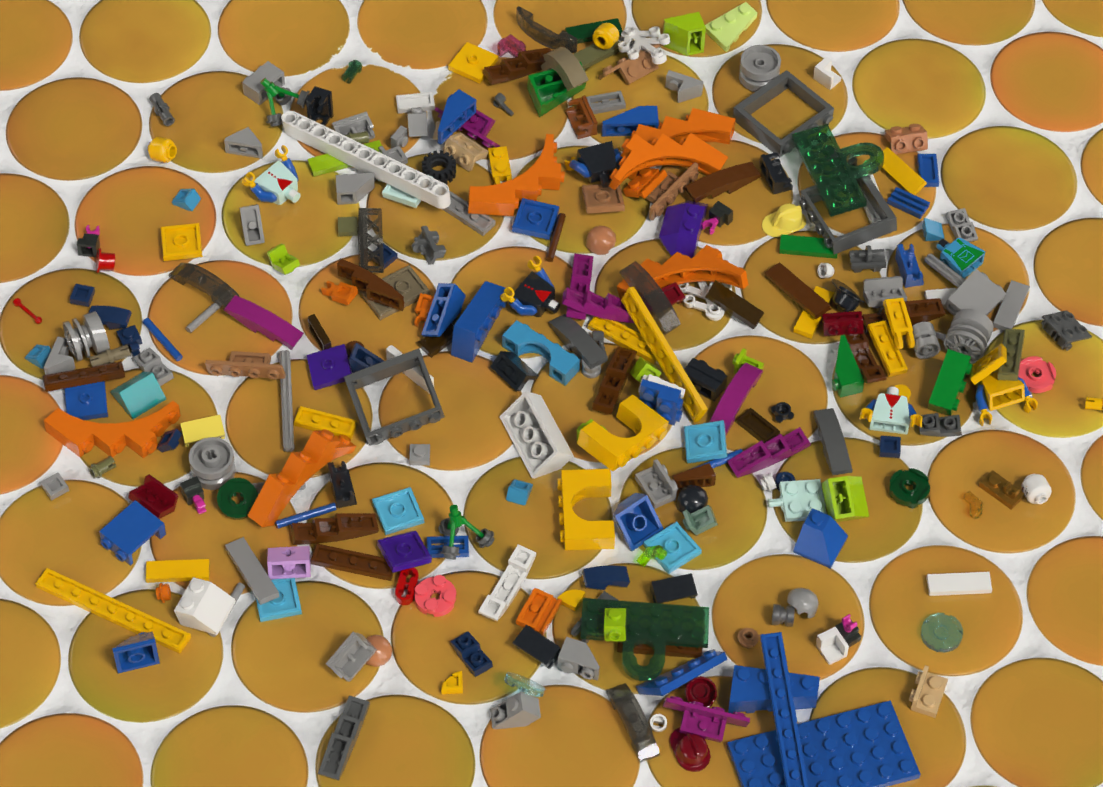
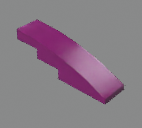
[566,253,594,320]
[562,287,634,323]
[224,295,304,350]
[727,427,811,478]

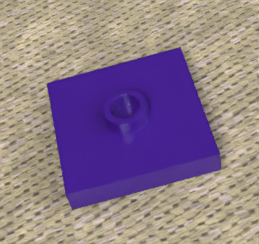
[307,344,352,390]
[377,531,432,573]

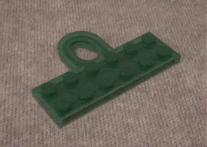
[792,124,884,217]
[580,598,709,681]

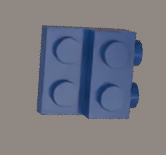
[639,379,684,426]

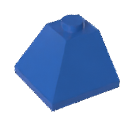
[613,493,664,551]
[793,508,848,569]
[112,631,160,674]

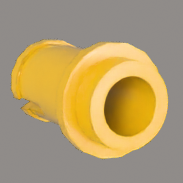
[1085,396,1103,411]

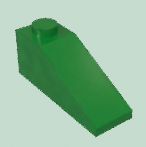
[832,335,864,398]

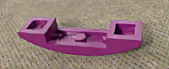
[710,362,763,435]

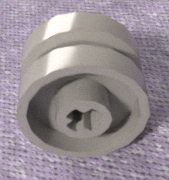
[739,45,781,92]
[189,437,236,490]

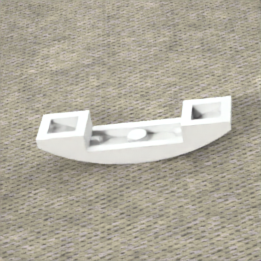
[478,544,537,621]

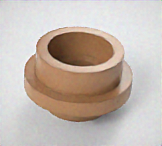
[738,628,759,649]

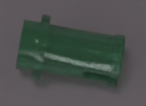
[341,60,362,84]

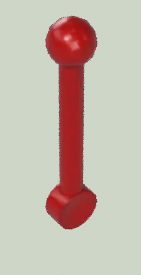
[13,298,42,324]

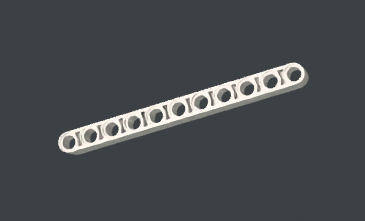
[281,111,451,209]

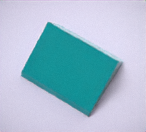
[110,371,166,419]

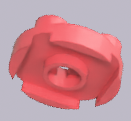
[1019,356,1056,393]
[415,575,456,617]

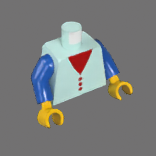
[242,145,301,205]
[859,387,923,435]

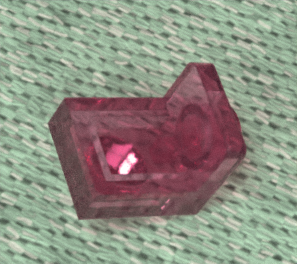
[497,34,526,57]

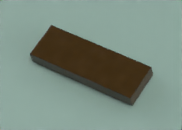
[705,280,764,329]

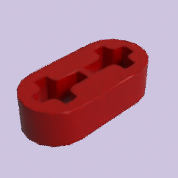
[395,567,419,605]

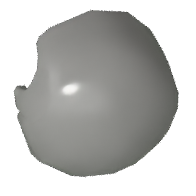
[787,588,819,619]

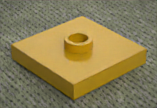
[448,42,499,84]
[161,223,203,261]
[970,344,1007,385]

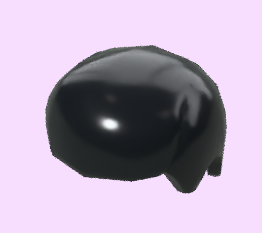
[676,485,709,514]

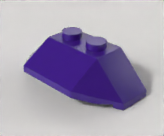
[659,201,708,258]

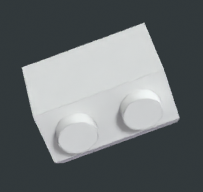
[174,577,236,635]

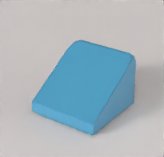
[171,189,201,211]
[922,218,945,241]
[25,344,52,369]
[506,479,533,505]

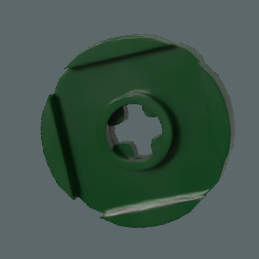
[889,468,930,509]
[217,478,258,520]

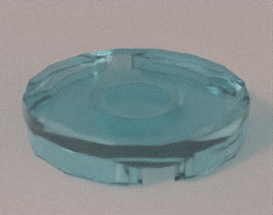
[921,613,963,653]
[504,672,546,697]

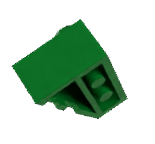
[527,61,586,118]
[928,349,973,416]

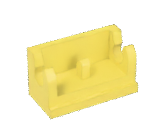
[180,415,225,447]

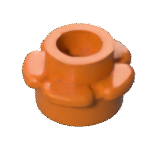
[156,583,171,603]

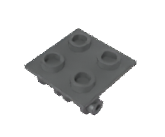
[1041,310,1092,351]

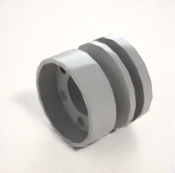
[944,309,994,361]
[63,311,110,361]

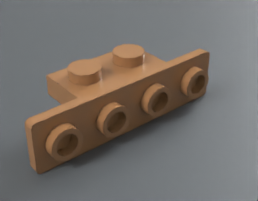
[598,44,663,85]
[645,162,699,221]
[205,351,286,380]

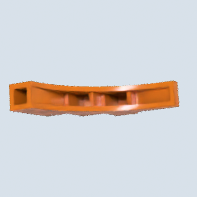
[629,108,736,180]
[609,132,728,190]
[468,134,565,216]
[617,245,749,299]
[44,401,181,458]
[248,429,356,527]

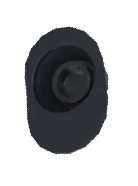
[832,279,865,312]

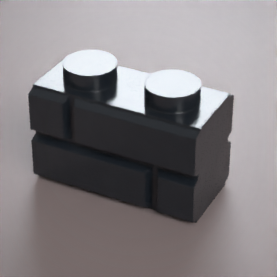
[684,358,727,401]

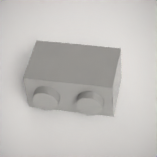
[242,61,285,105]

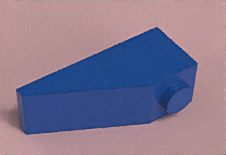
[438,89,476,145]
[602,105,659,137]
[421,283,466,337]

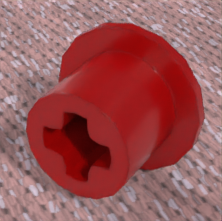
[96,248,115,273]

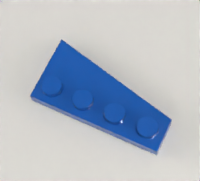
[636,649,728,696]

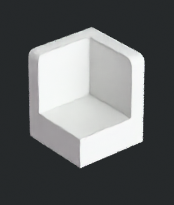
[813,57,841,90]
[816,627,849,665]

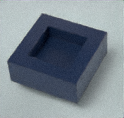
[370,243,398,269]
[70,284,95,307]
[157,429,182,452]
[879,436,901,458]

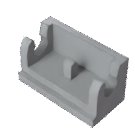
[332,111,375,140]
[326,632,377,682]

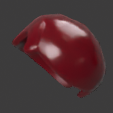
[685,676,717,708]

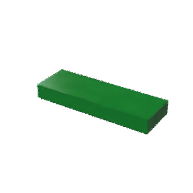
[779,234,838,259]

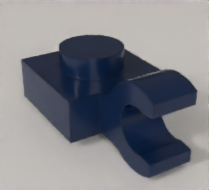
[116,325,143,357]

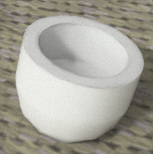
[817,263,835,278]
[650,714,667,732]

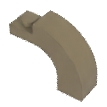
[541,47,589,91]

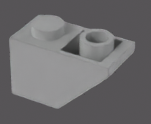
[407,107,428,137]
[336,173,375,205]
[558,637,600,681]
[490,691,541,729]

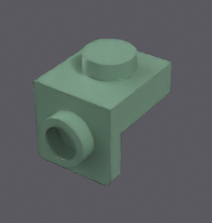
[683,505,718,535]

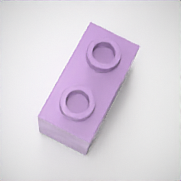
[267,546,311,579]

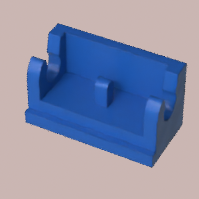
[895,244,924,288]

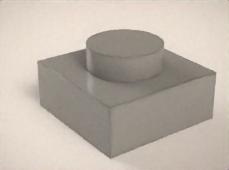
[390,126,409,148]
[409,444,430,466]
[40,473,69,501]

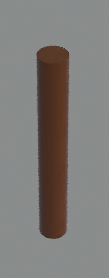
[546,213,566,262]

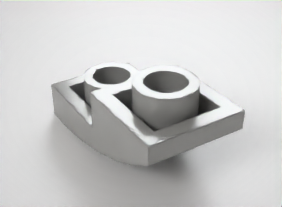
[946,208,978,242]
[133,348,174,386]

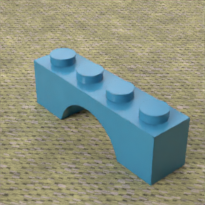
[502,320,580,386]

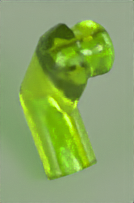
[636,545,667,567]

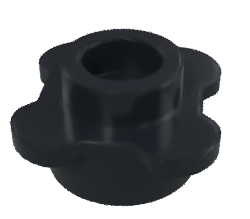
[771,402,794,423]

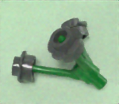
[260,78,310,127]
[438,505,494,560]

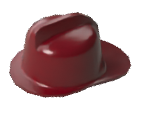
[670,727,711,772]

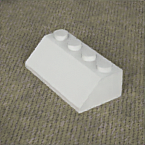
[500,391,574,479]

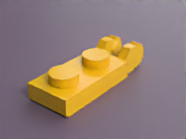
[488,146,512,184]
[883,298,915,349]

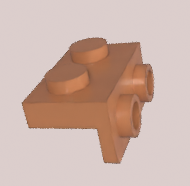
[885,124,928,154]

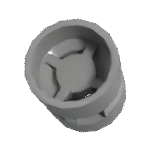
[912,322,940,359]

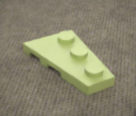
[705,2,757,52]

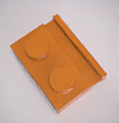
[623,168,668,199]
[516,588,562,636]

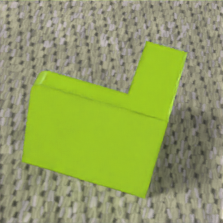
[629,356,662,382]

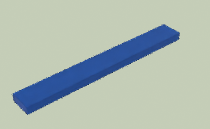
[760,632,809,787]

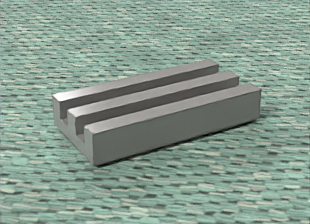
[586,91,626,114]

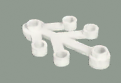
[618,26,670,64]
[678,281,732,321]

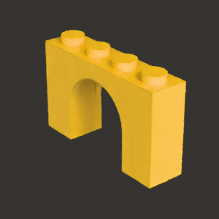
[577,395,669,471]
[557,469,615,550]

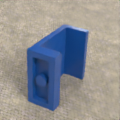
[99,500,166,566]

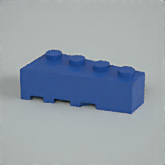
[451,281,507,363]
[728,665,820,714]

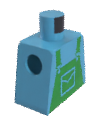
[936,238,985,279]

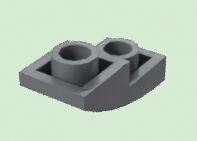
[919,413,962,437]

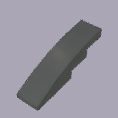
[548,314,608,369]
[814,408,852,475]
[318,695,370,781]

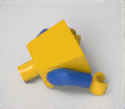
[975,372,1038,426]

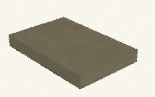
[360,265,430,320]

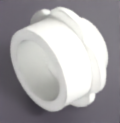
[760,473,777,492]

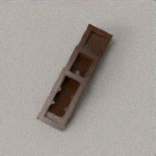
[482,48,552,85]
[685,162,762,203]
[337,258,404,311]
[862,298,946,335]
[592,346,637,415]
[290,513,379,545]

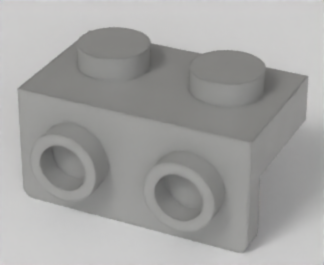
[863,276,907,308]
[635,459,678,509]

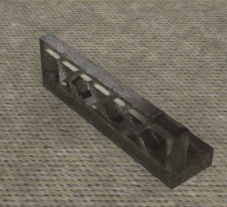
[357,208,384,273]

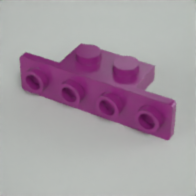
[434,107,500,148]
[663,696,750,743]

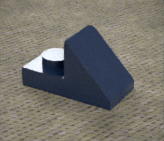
[349,343,384,373]

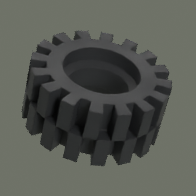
[422,150,456,185]

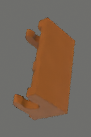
[565,95,598,139]

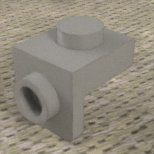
[378,146,408,164]

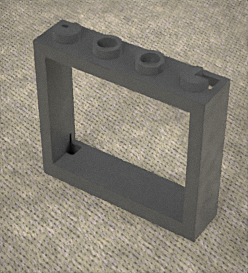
[733,70,834,158]
[799,167,897,255]
[344,348,445,446]

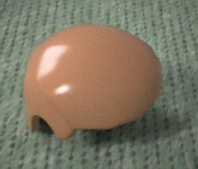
[586,225,616,255]
[366,635,392,667]

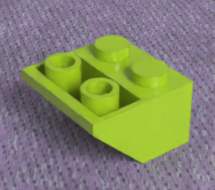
[663,12,706,56]
[821,476,869,522]

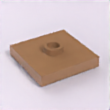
[582,184,625,214]

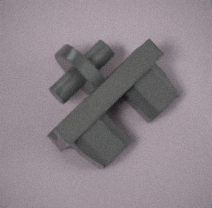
[412,226,446,265]
[849,245,887,273]

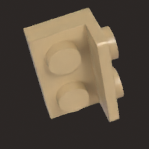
[443,132,489,171]
[909,665,948,718]

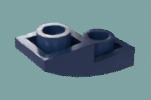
[89,305,132,329]
[582,565,630,590]
[450,631,493,677]

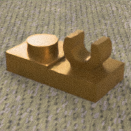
[979,470,1024,510]

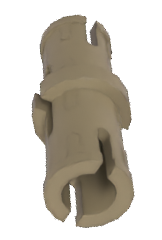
[89,344,131,366]

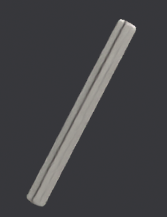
[279,350,294,452]

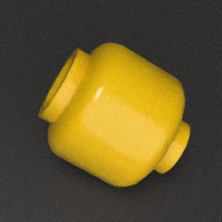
[592,23,619,50]
[148,137,177,163]

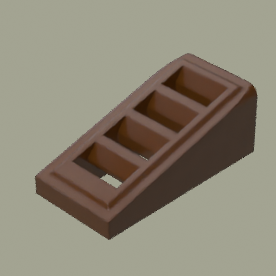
[672,463,716,490]

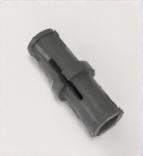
[149,93,175,126]

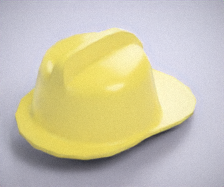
[762,203,806,237]

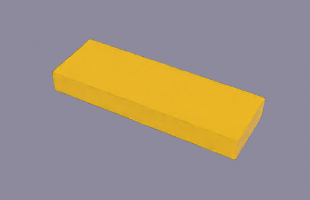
[874,147,927,196]
[793,286,834,339]
[867,320,908,377]
[294,406,358,440]
[146,559,210,583]

